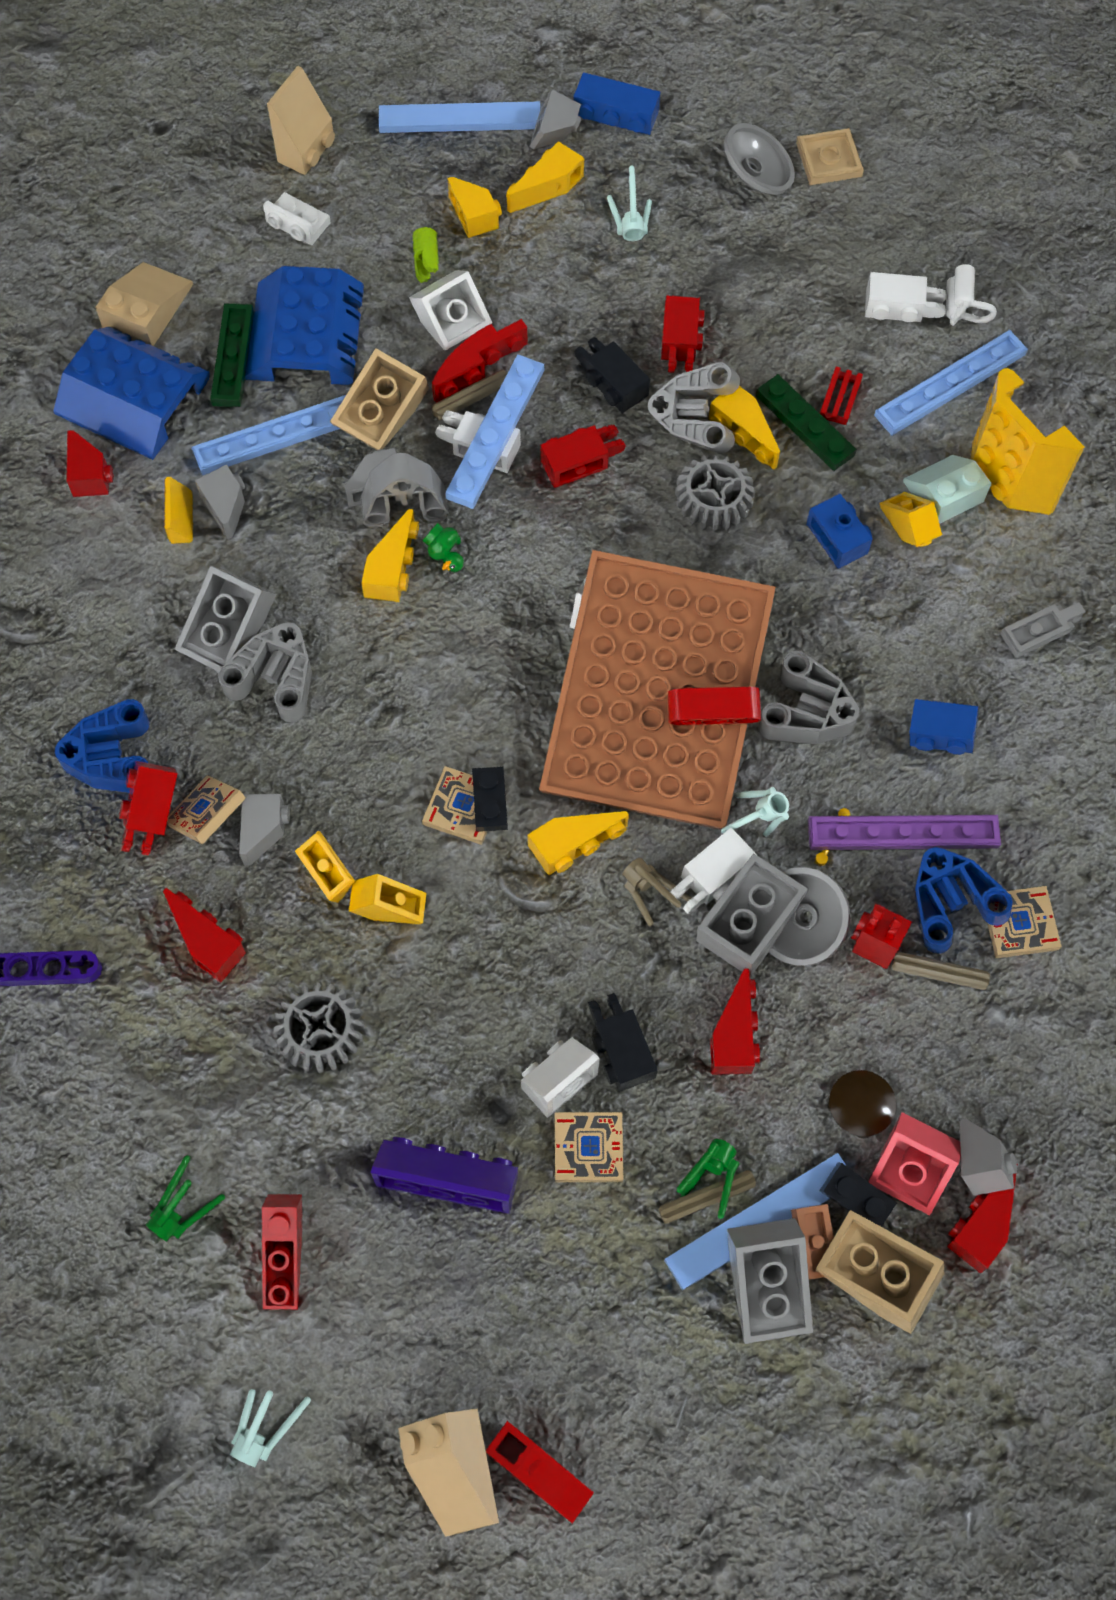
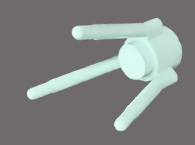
[607,165,652,241]
[721,787,789,837]
[230,1389,311,1467]

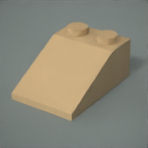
[267,66,335,175]
[95,262,193,346]
[330,348,429,450]
[816,1210,944,1334]
[398,1408,499,1537]

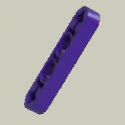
[0,950,102,986]

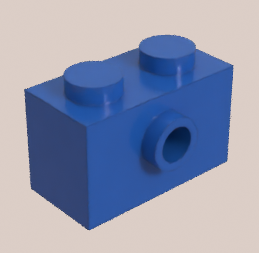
[806,493,873,569]
[909,699,978,755]

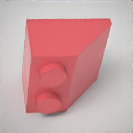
[868,1112,961,1216]

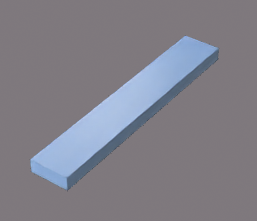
[379,101,540,133]
[874,330,1028,436]
[191,395,346,476]
[664,1153,846,1291]

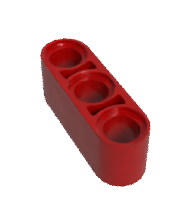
[668,687,761,725]

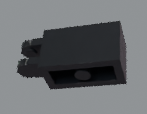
[574,337,650,413]
[588,993,658,1092]

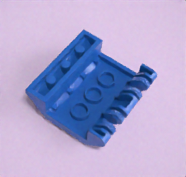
[245,266,364,385]
[53,326,210,460]

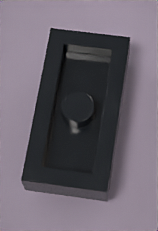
[472,766,508,832]
[819,1162,897,1227]

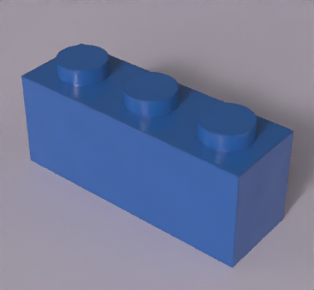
[573,72,661,135]

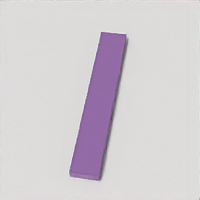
[808,815,1001,850]

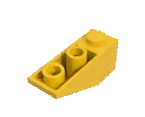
[506,141,584,213]
[708,386,780,470]
[361,509,419,602]
[527,811,629,875]

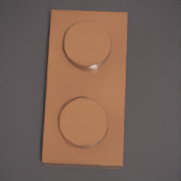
[791,1204,834,1280]

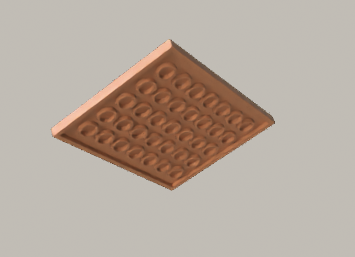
[539,550,776,830]

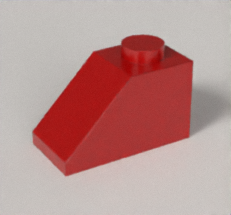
[67,430,114,497]

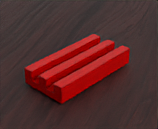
[820,366,863,426]

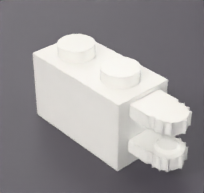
[865,272,947,322]
[435,410,521,473]
[670,828,757,914]

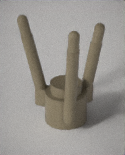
[622,858,692,926]

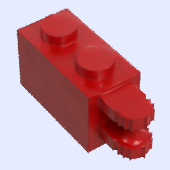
[661,295,705,373]
[540,424,626,488]
[119,761,178,856]
[851,904,912,970]

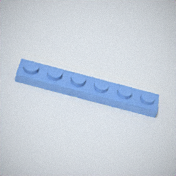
[445,354,544,509]

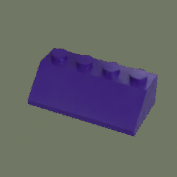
[371,1137,518,1214]

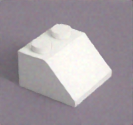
[409,270,492,350]
[521,1037,599,1118]

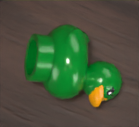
[422,523,464,573]

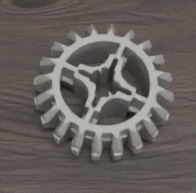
[675,453,755,532]
[273,982,365,1073]

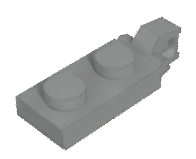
[1000,602,1086,658]

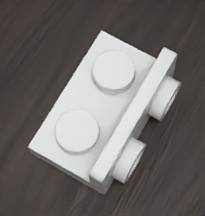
[263,192,331,245]

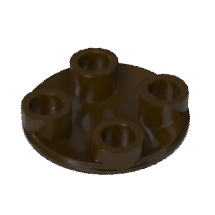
[828,1070,896,1139]

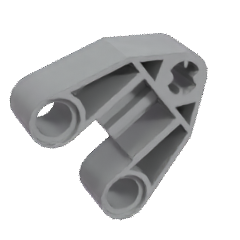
[648,362,740,453]
[361,453,449,528]
[218,622,312,723]
[758,651,859,744]

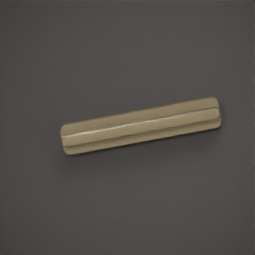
[431,370,507,420]
[892,952,990,990]
[659,1170,756,1223]

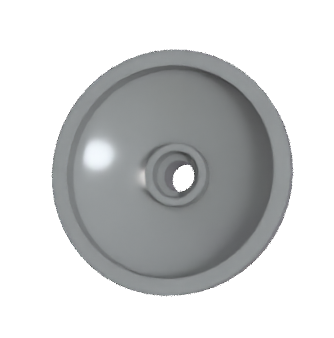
[724,123,795,195]
[769,867,850,966]

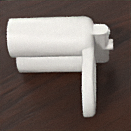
[946,264,997,326]

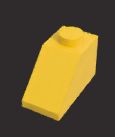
[447,177,502,238]
[879,492,942,547]
[349,874,427,924]

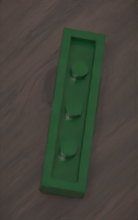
[210,303,254,407]
[756,374,857,471]

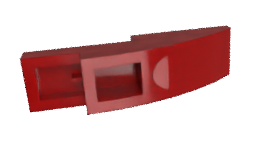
[432,319,528,403]

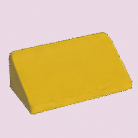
[164,477,193,544]
[295,831,355,903]

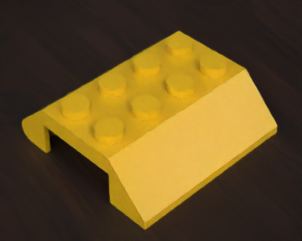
[971,368,1085,515]

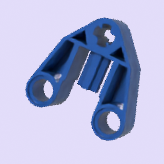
[55,699,150,793]
[915,847,1013,954]

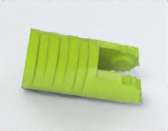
[412,227,439,283]

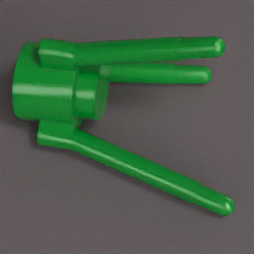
[676,1138,740,1219]
[145,1155,225,1242]

